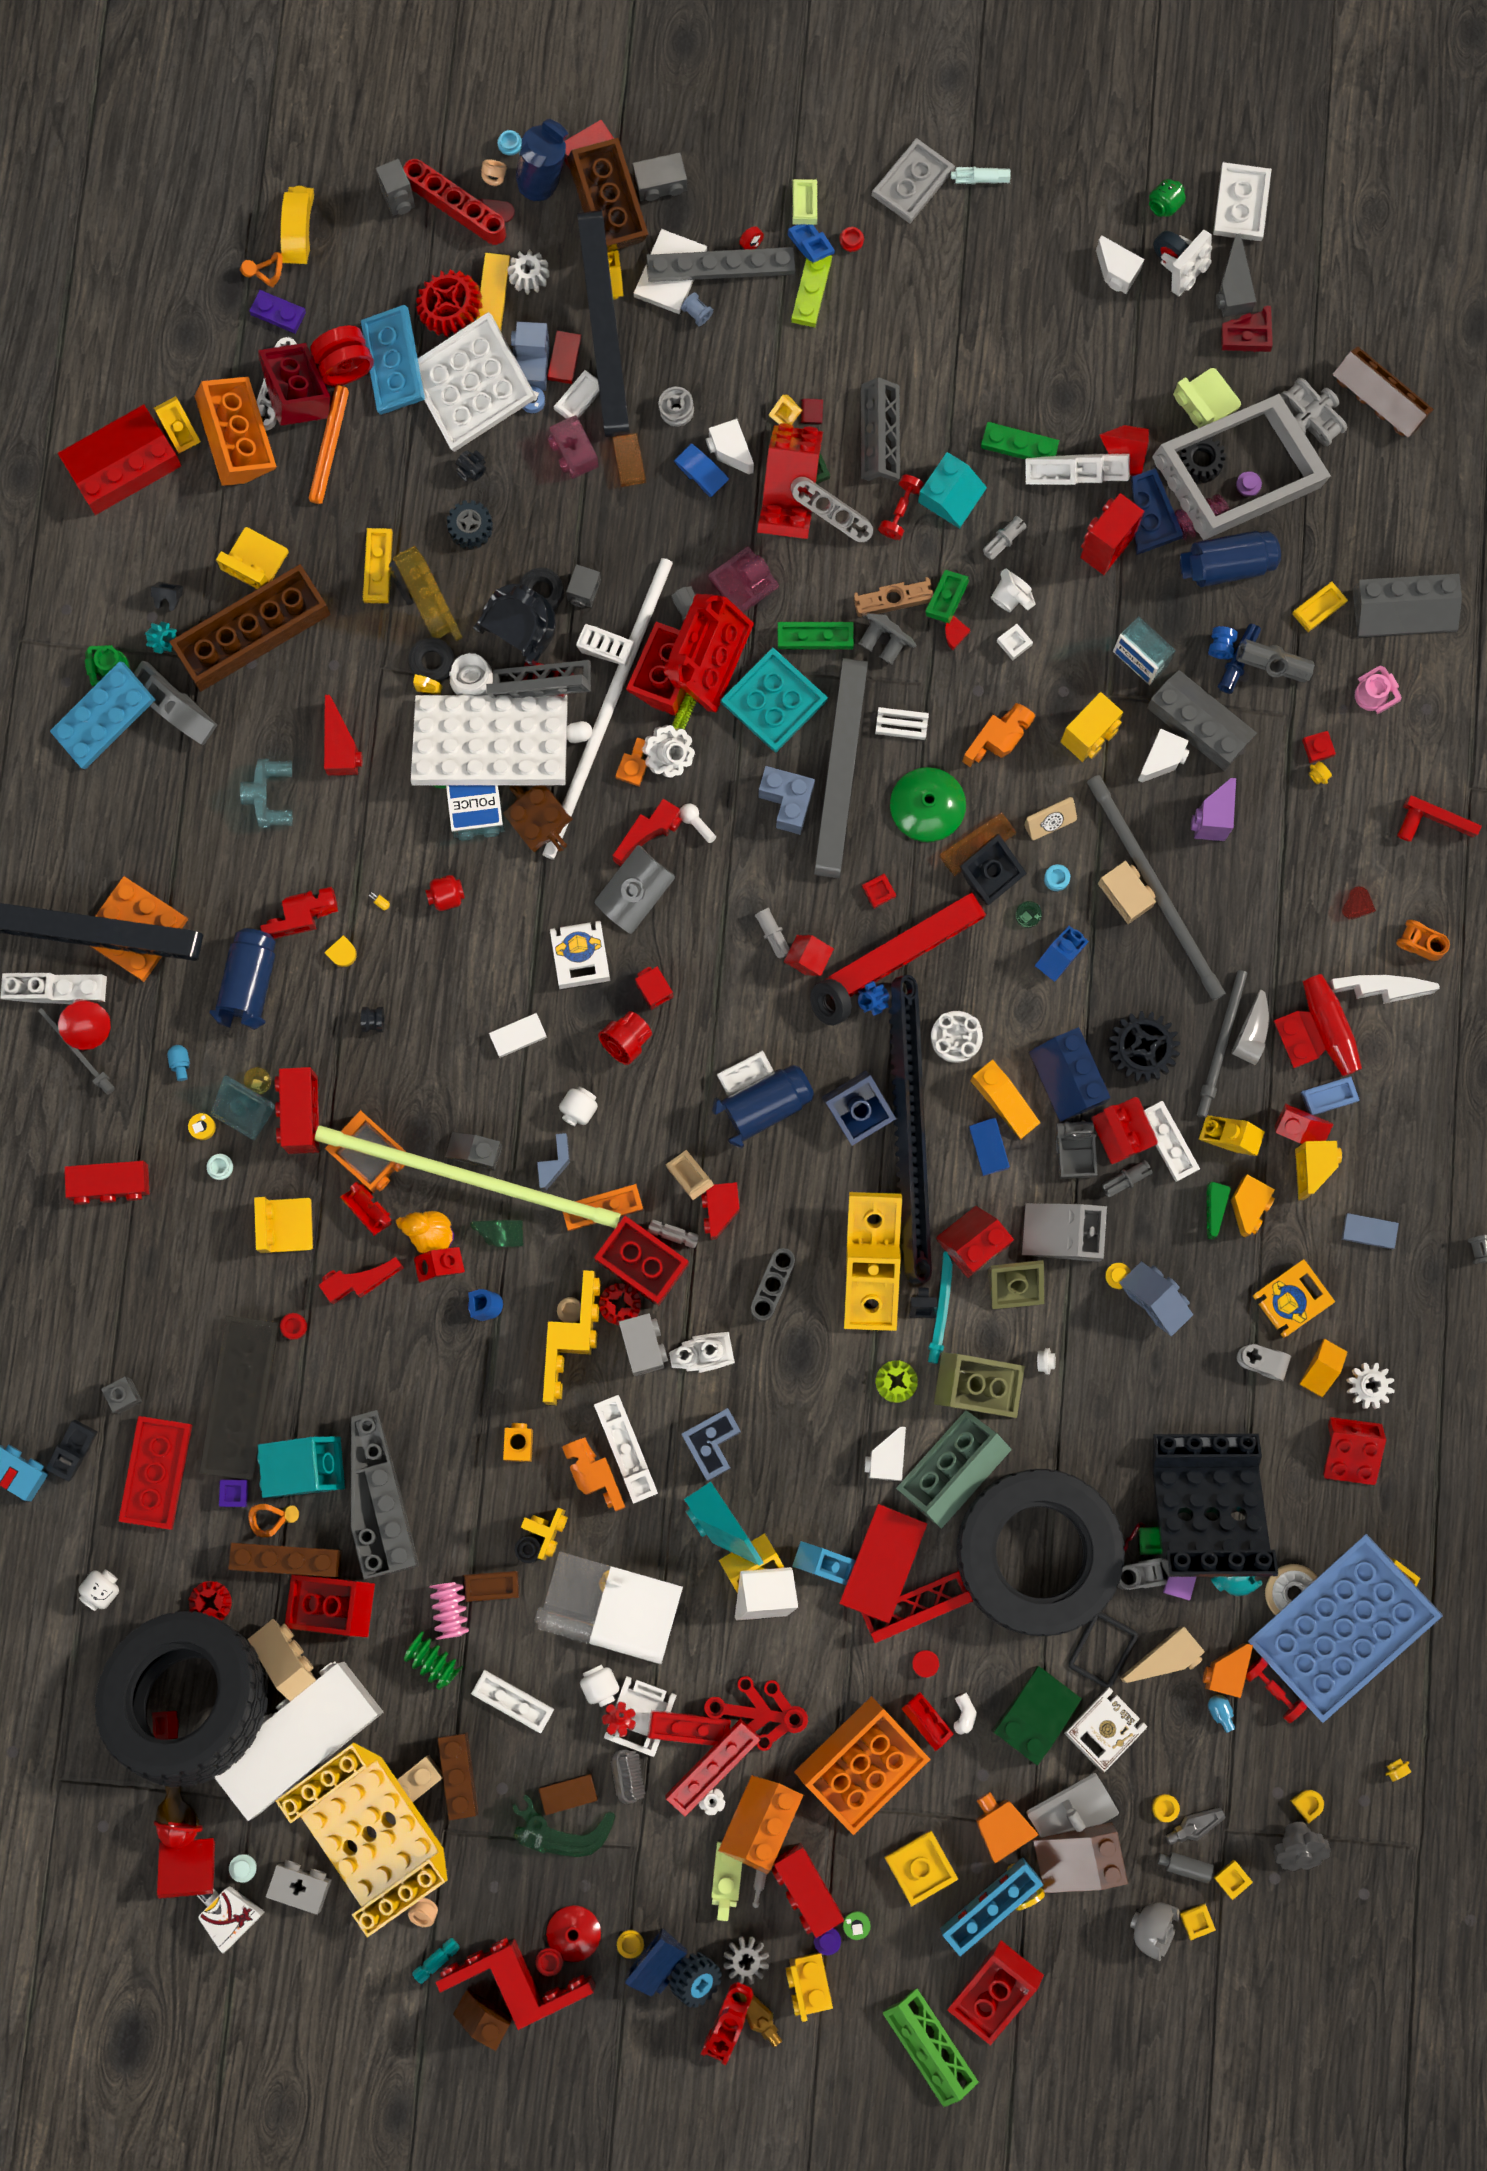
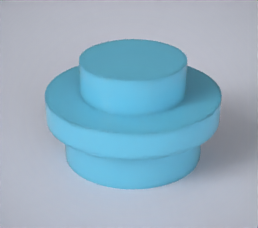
[498,130,522,155]

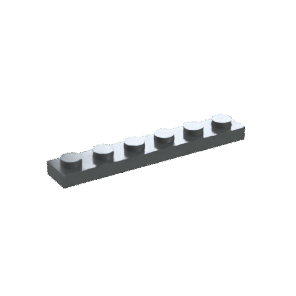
[646,247,796,282]

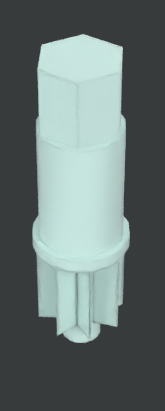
[951,167,1010,184]

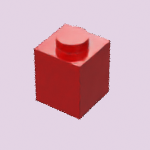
[635,966,673,1010]

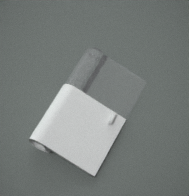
[534,1552,683,1664]

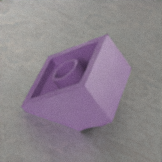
[1191,778,1236,841]

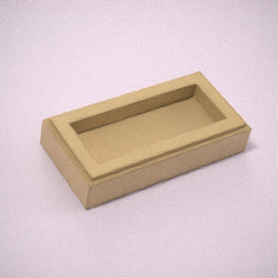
[666,1150,714,1200]

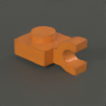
[615,737,647,787]

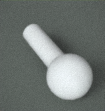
[680,804,716,843]

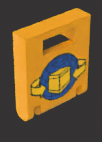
[1252,1259,1335,1338]

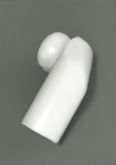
[954,1693,977,1735]

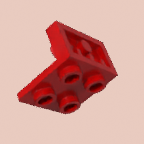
[1323,1417,1386,1485]

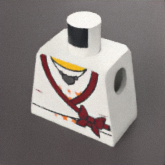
[197,1886,265,1953]

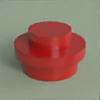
[839,227,864,252]
[536,1948,563,1976]

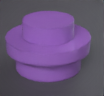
[1236,472,1262,497]

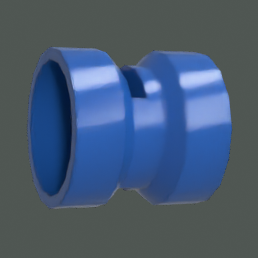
[1208,626,1238,659]

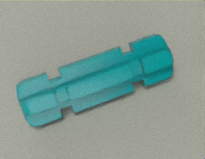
[412,1938,460,1984]

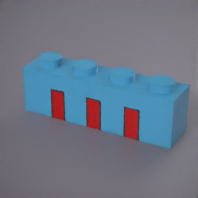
[0,1445,48,1501]
[940,1857,1043,1956]

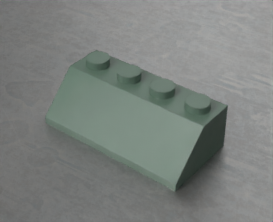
[896,1410,1012,1529]

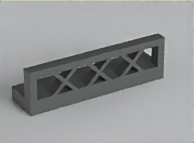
[861,377,900,481]
[486,660,591,698]

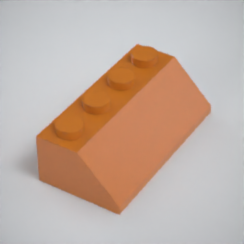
[195,377,277,486]

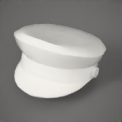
[449,653,493,695]

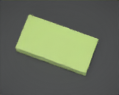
[792,179,817,225]

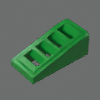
[1207,1182,1231,1240]

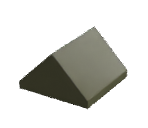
[987,1260,1044,1309]

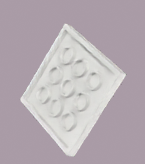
[418,312,537,452]

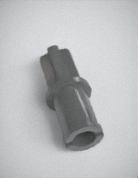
[1102,1160,1153,1197]

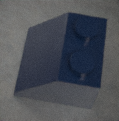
[822,1071,896,1146]

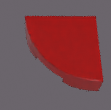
[945,615,970,650]

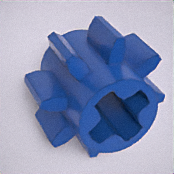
[858,982,889,1016]

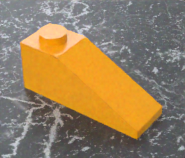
[970,1059,1040,1140]

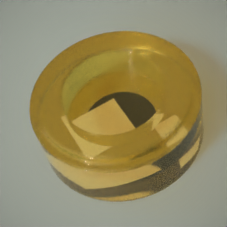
[244,1067,271,1094]

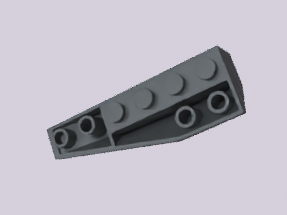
[351,1410,419,1580]

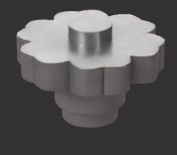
[1274,1822,1331,1871]

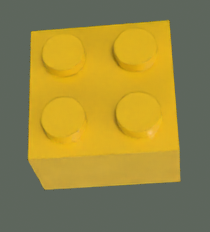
[1061,692,1123,762]

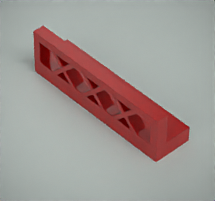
[861,1571,973,1643]

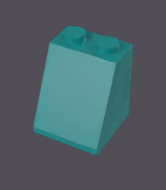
[257,1437,345,1498]

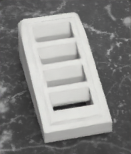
[576,624,635,666]

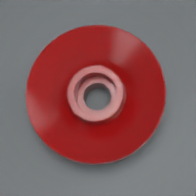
[547,1905,601,1962]

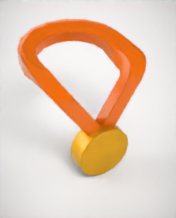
[249,1504,299,1537]

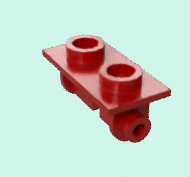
[340,1181,392,1236]

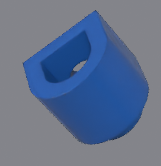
[468,1289,503,1321]

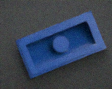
[969,1118,1010,1176]

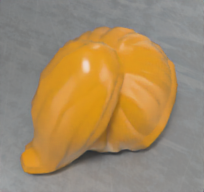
[396,1211,454,1253]

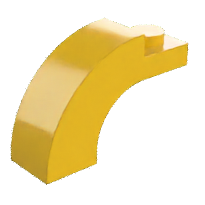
[281,186,314,264]

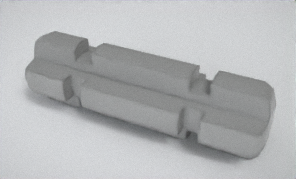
[648,1220,699,1248]

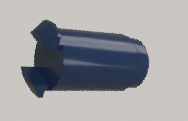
[516,119,568,201]
[1180,531,1281,588]
[209,928,276,1030]
[712,1065,814,1148]

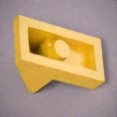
[154,396,200,453]

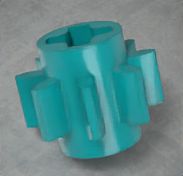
[145,621,177,654]

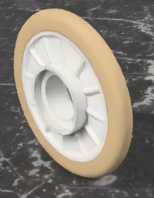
[1265,1564,1318,1615]

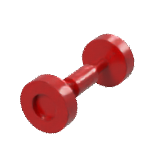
[878,475,924,540]
[1246,1657,1308,1723]

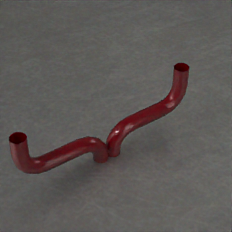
[1124,1522,1145,1552]

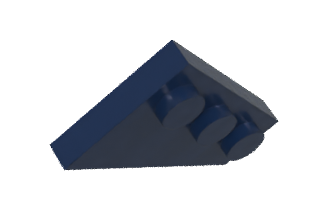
[1131,468,1184,555]

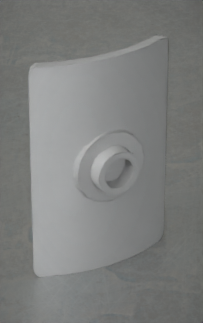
[1026,1773,1119,1837]

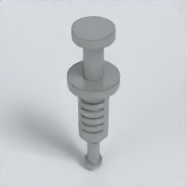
[752,1869,767,1908]

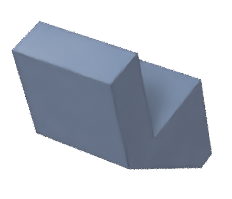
[537,1133,570,1191]

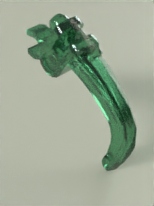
[512,1794,615,1857]

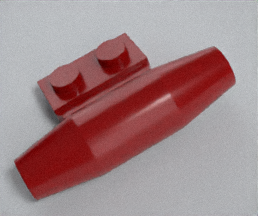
[1274,974,1362,1076]

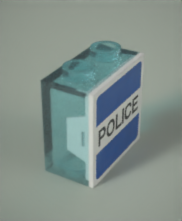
[1113,616,1176,685]
[446,785,505,840]

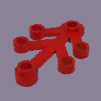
[704,1676,808,1751]

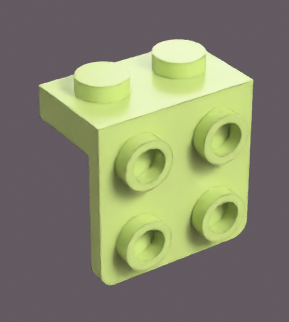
[1173,368,1241,428]

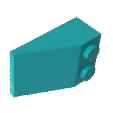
[684,1482,764,1566]

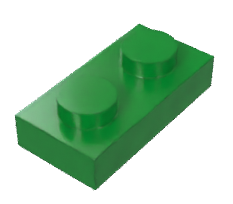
[925,570,969,624]

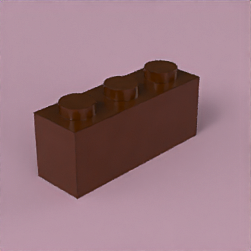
[438,1732,479,1820]

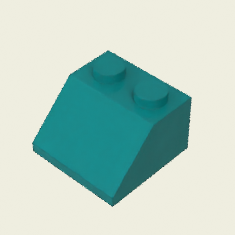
[918,452,987,529]

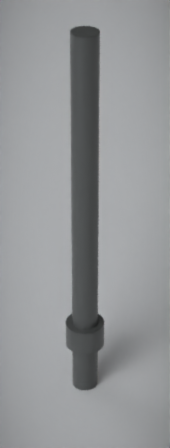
[1197,970,1248,1118]

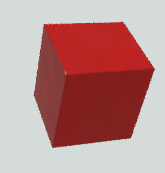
[784,935,834,976]

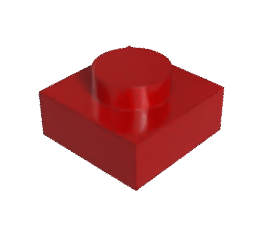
[1302,731,1336,764]
[152,1711,179,1740]

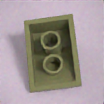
[934,1352,1025,1418]

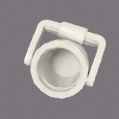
[991,569,1036,612]

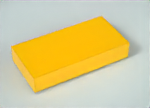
[1292,582,1348,632]

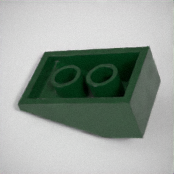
[991,1666,1082,1766]

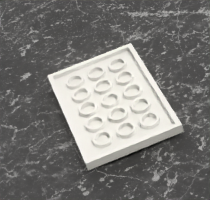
[411,695,568,785]

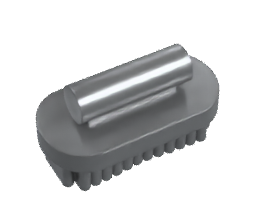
[611,1750,645,1804]

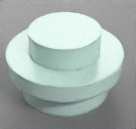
[207,1154,233,1180]
[229,1854,257,1882]

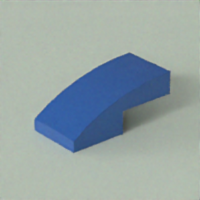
[788,224,835,263]
[674,443,729,497]

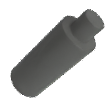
[1157,1852,1213,1884]

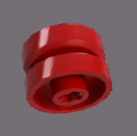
[310,325,374,386]

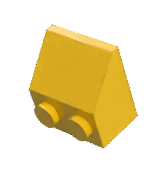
[1295,1141,1342,1200]
[719,1533,784,1594]

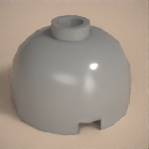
[1130,1902,1180,1961]

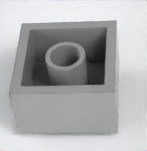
[619,1313,668,1377]

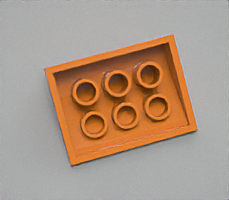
[794,1696,931,1835]

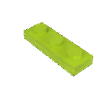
[791,256,832,328]

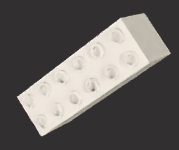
[215,1662,384,1821]

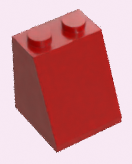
[935,1206,1014,1279]

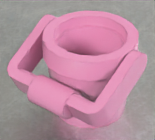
[1355,666,1401,714]

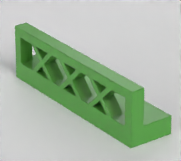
[883,1989,979,2107]

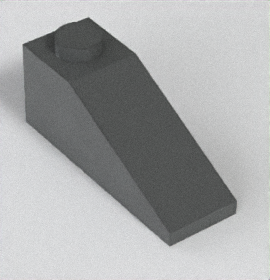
[1216,233,1256,317]

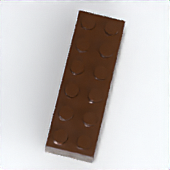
[169,564,330,692]

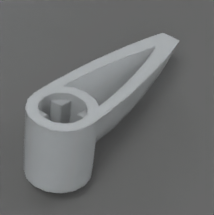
[1231,989,1269,1065]

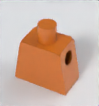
[976,1792,1038,1863]

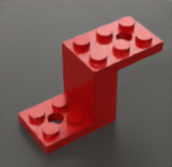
[757,423,823,539]
[436,1937,596,2030]

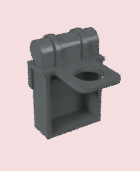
[1055,1121,1098,1179]

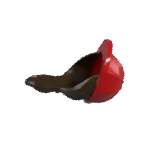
[154,1785,203,1848]

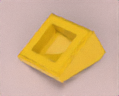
[768,395,802,425]

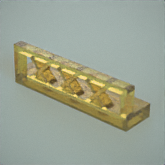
[393,546,463,641]

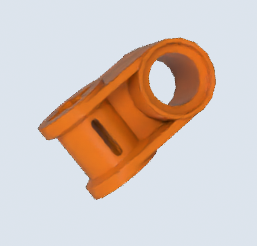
[1396,919,1450,961]

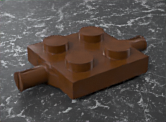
[503,785,573,852]

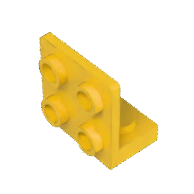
[216,527,289,589]
[254,1197,313,1253]
[785,1953,833,2022]

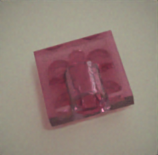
[708,546,779,613]

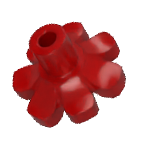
[602,1702,636,1737]

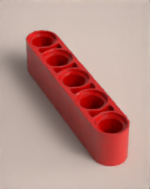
[404,159,506,245]

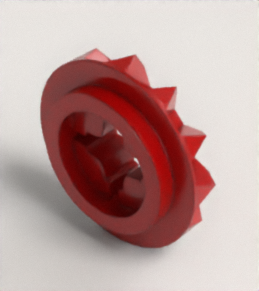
[599,1283,641,1325]
[188,1581,232,1621]

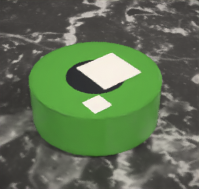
[843,1911,870,1940]

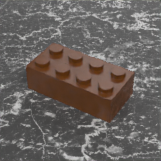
[567,138,648,252]

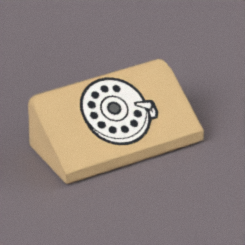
[1024,797,1077,840]

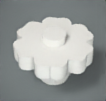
[642,725,695,777]

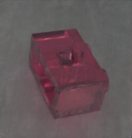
[547,415,599,479]

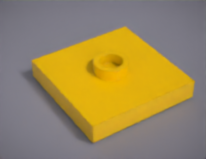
[884,1830,958,1907]

